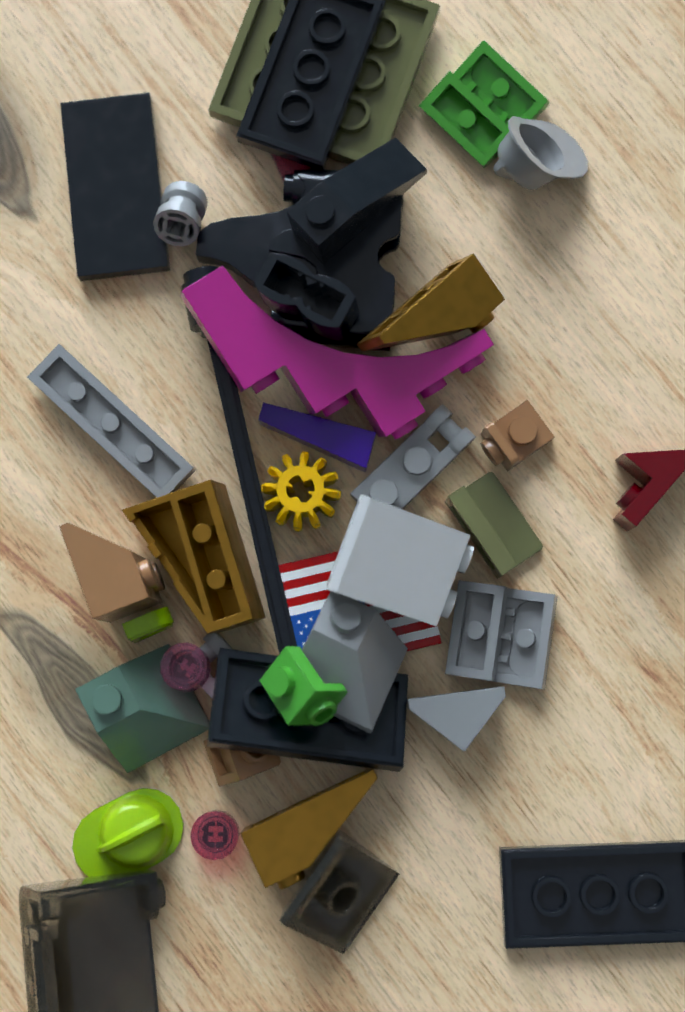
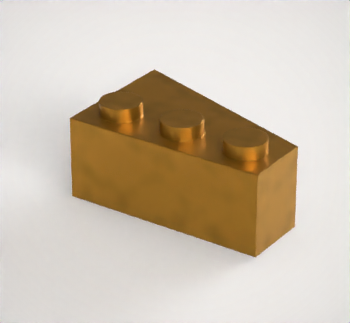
[122,479,266,634]

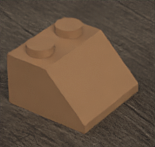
[59,523,165,623]

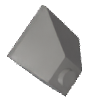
[302,591,408,734]

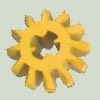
[261,451,341,532]

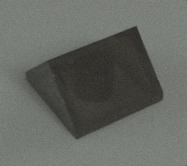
[280,829,399,954]

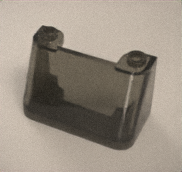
[19,870,166,1012]

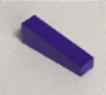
[258,402,376,473]

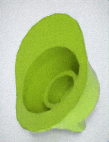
[72,788,183,884]

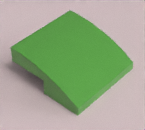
[419,40,550,168]

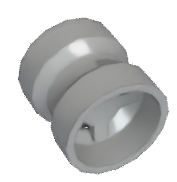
[153,181,208,246]

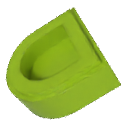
[122,607,174,643]

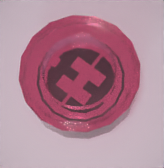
[160,642,211,692]
[190,810,240,860]

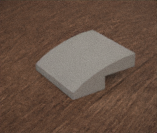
[445,580,558,690]

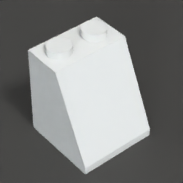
[327,494,474,626]

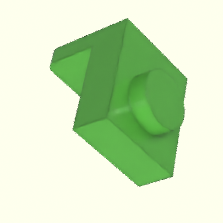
[259,646,348,726]

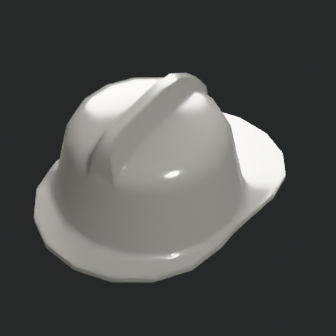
[493,116,588,190]

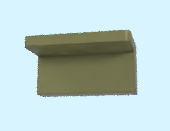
[445,472,543,579]

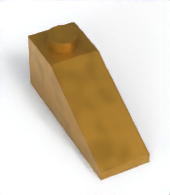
[357,253,505,352]
[240,768,378,890]

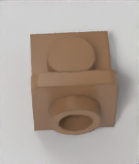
[480,400,555,472]
[203,739,281,786]

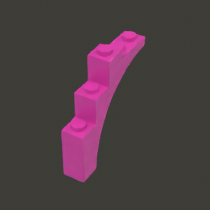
[180,265,494,440]

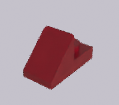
[613,450,685,531]

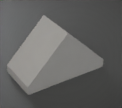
[407,686,506,752]

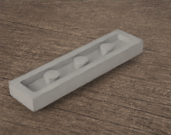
[27,344,196,498]

